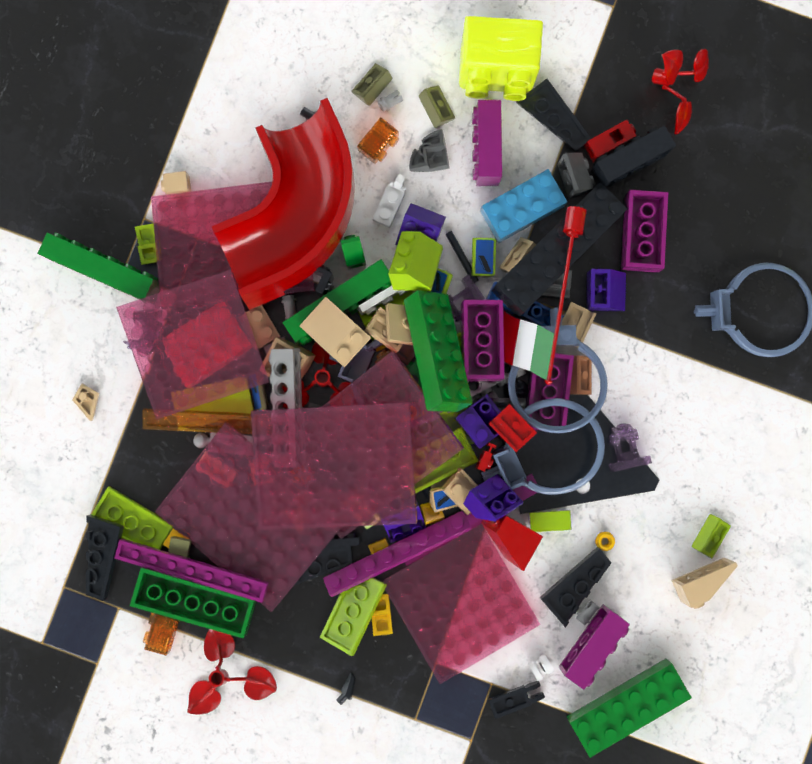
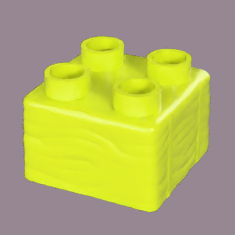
[459,16,543,101]

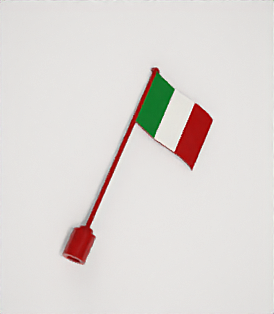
[503,206,587,385]

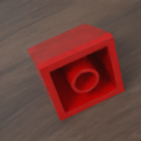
[481,515,543,571]

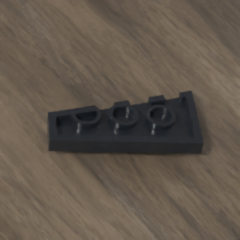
[516,79,591,152]
[86,514,124,601]
[273,546,353,592]
[539,547,611,628]

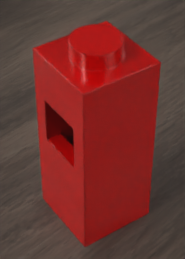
[584,120,636,163]

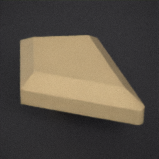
[72,384,99,421]

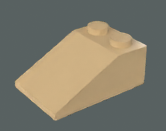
[300,297,371,367]
[671,558,738,609]

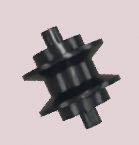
[508,379,528,398]

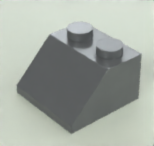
[557,153,595,200]

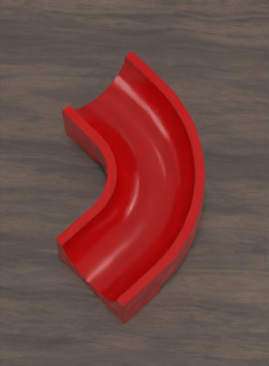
[211,98,355,310]

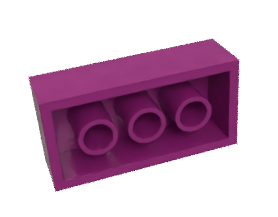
[472,100,502,186]
[621,190,668,272]
[461,300,504,381]
[526,353,574,431]
[559,604,630,690]

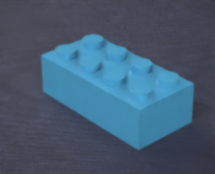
[480,169,567,244]

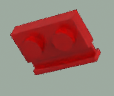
[489,403,537,452]
[475,442,496,472]

